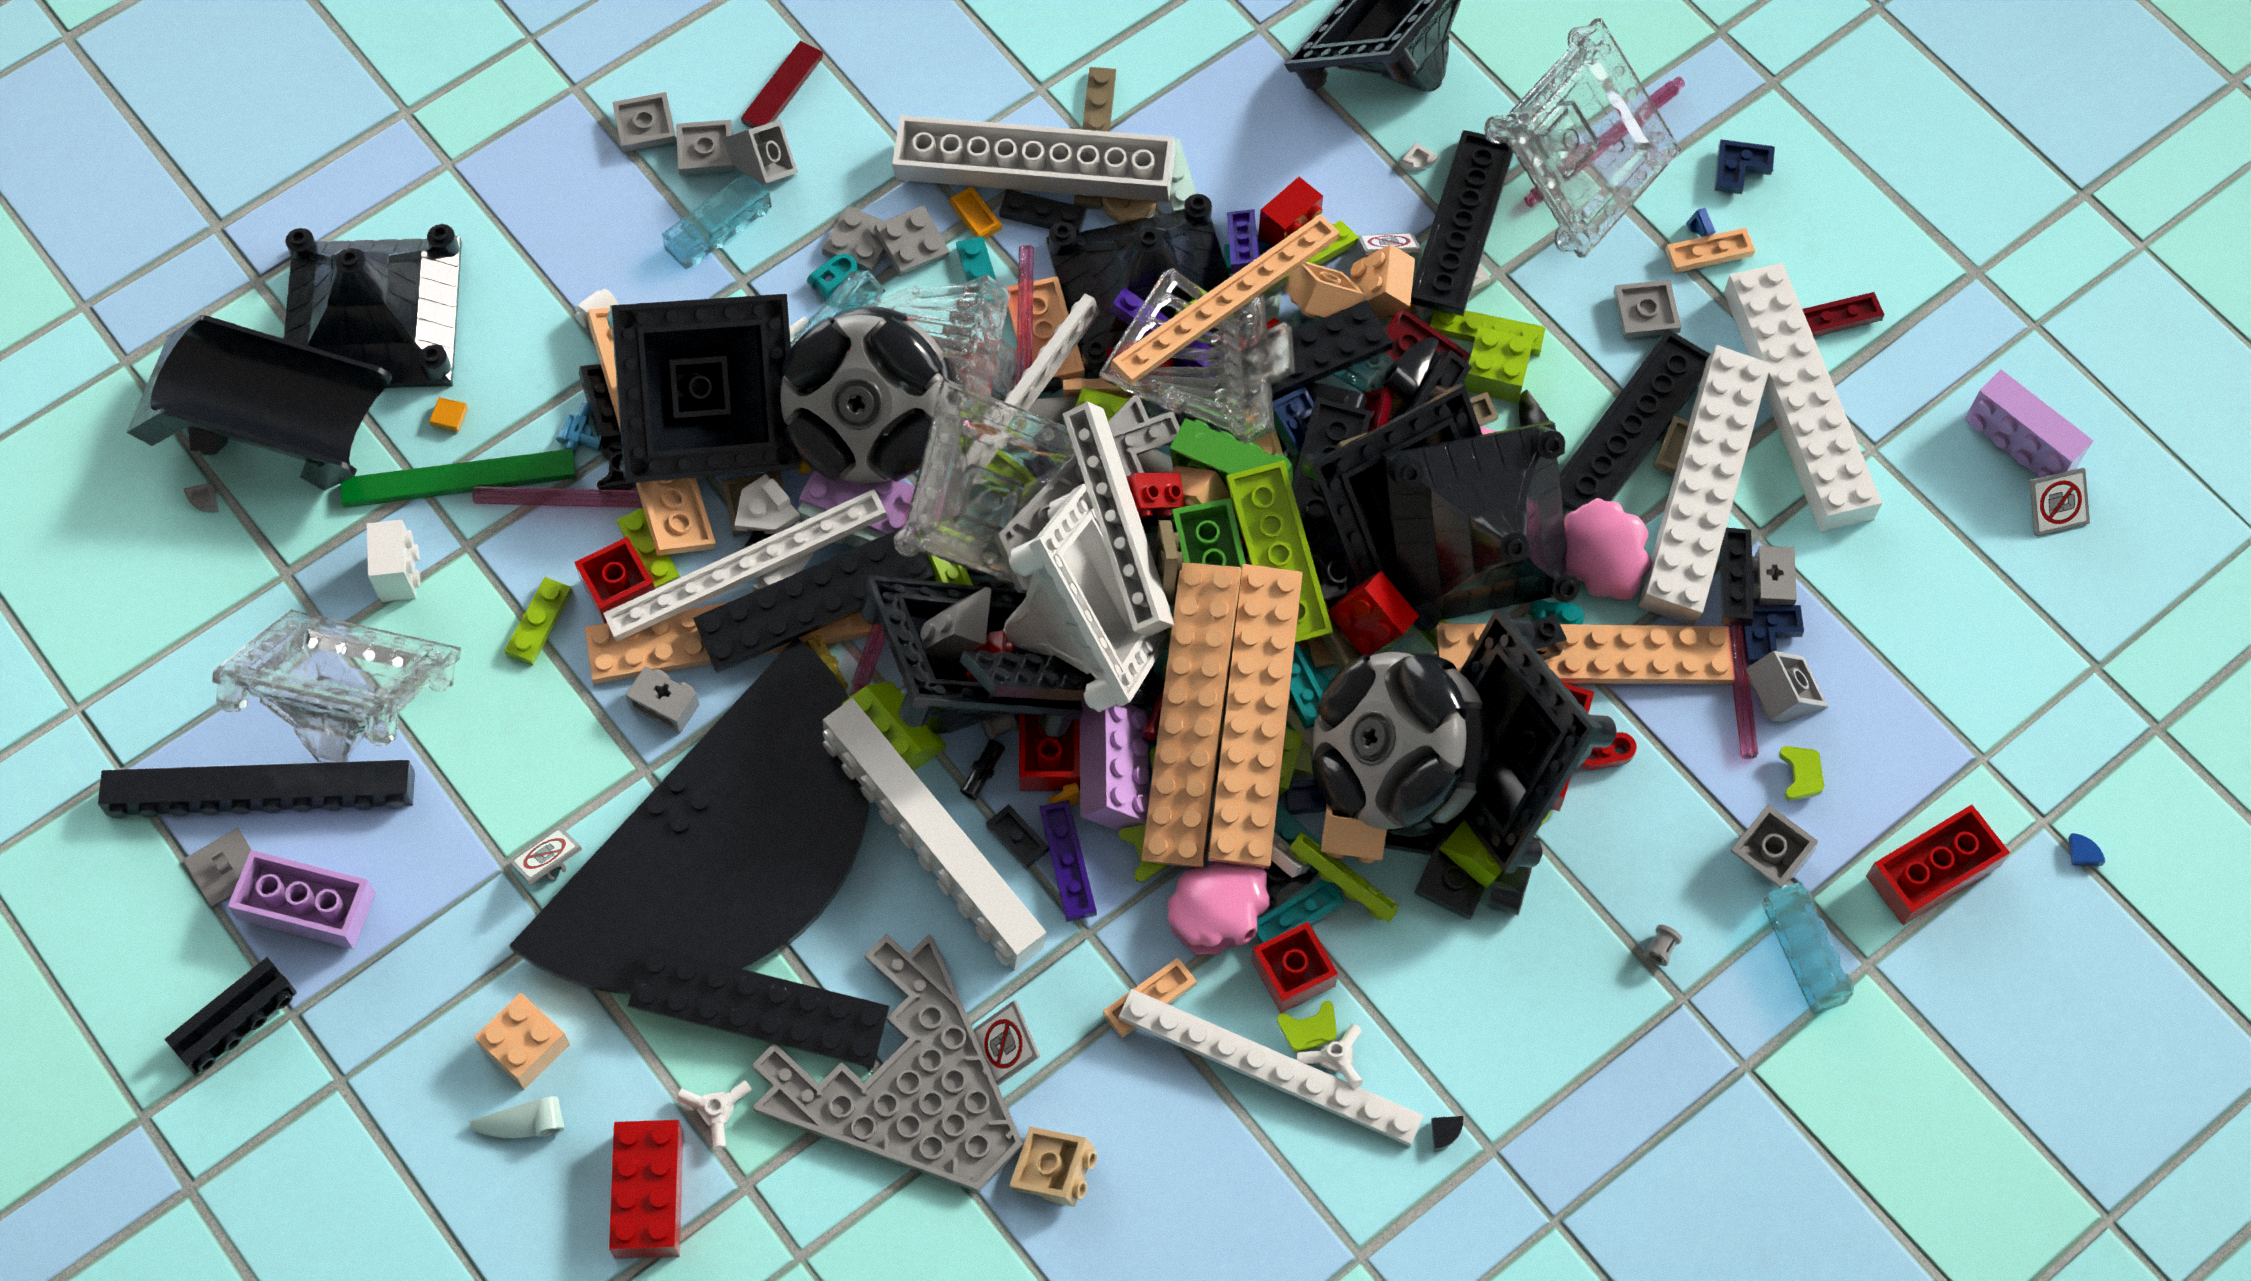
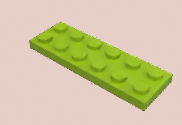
[1226,460,1333,644]

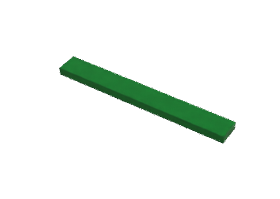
[341,448,576,508]

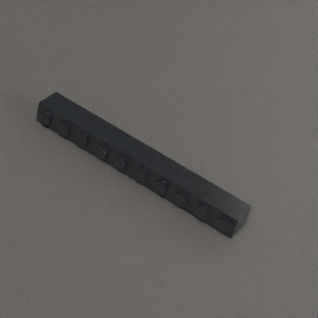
[98,760,415,819]

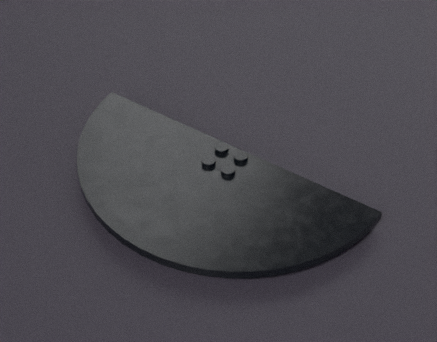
[509,638,870,994]

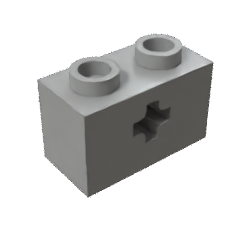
[1752,546,1797,606]
[626,666,699,733]

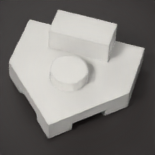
[734,474,800,534]

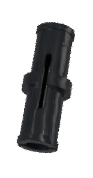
[960,739,1006,800]

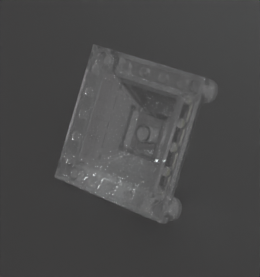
[1484,18,1681,258]
[894,379,1075,586]
[212,610,461,763]

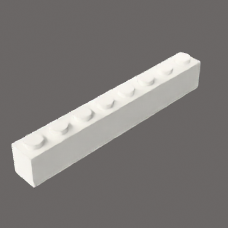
[1063,402,1175,637]

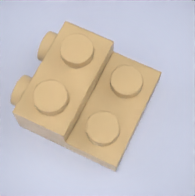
[1009,1127,1097,1207]

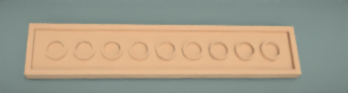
[587,308,716,556]
[1141,562,1242,868]
[1208,564,1303,869]
[585,602,884,685]
[1435,623,1735,685]

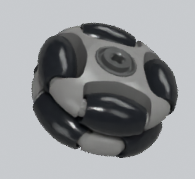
[780,307,959,484]
[1312,652,1495,837]

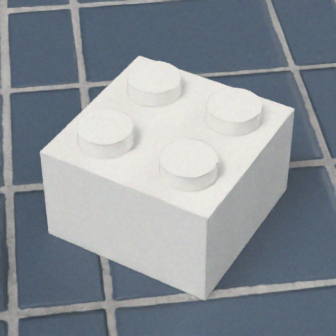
[366,519,421,603]

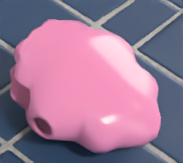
[1564,498,1652,601]
[1167,861,1270,955]

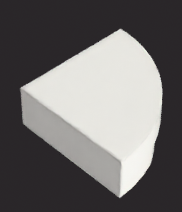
[1400,142,1438,171]

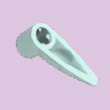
[469,1097,565,1138]

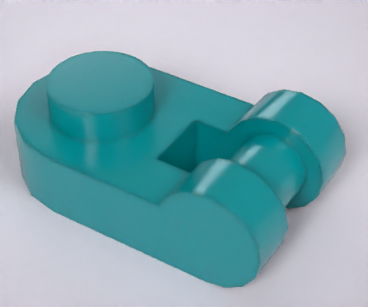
[807,253,858,301]
[1530,600,1585,625]

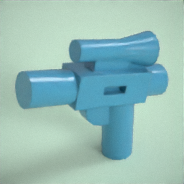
[556,402,603,453]

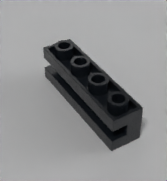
[1390,350,1472,421]
[164,957,297,1075]

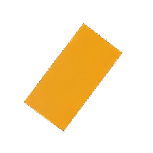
[949,186,1002,240]

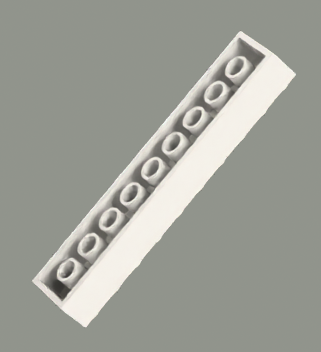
[892,115,1175,202]
[1724,263,1882,532]
[1637,345,1771,626]
[822,698,1047,971]

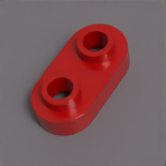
[1581,732,1637,770]

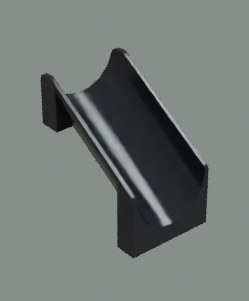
[126,315,393,491]

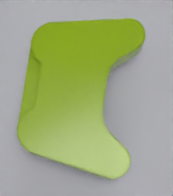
[1779,746,1825,801]
[1119,824,1169,883]
[1277,1001,1337,1052]

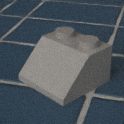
[723,120,798,185]
[920,587,991,662]
[1746,651,1829,723]
[1730,804,1818,889]

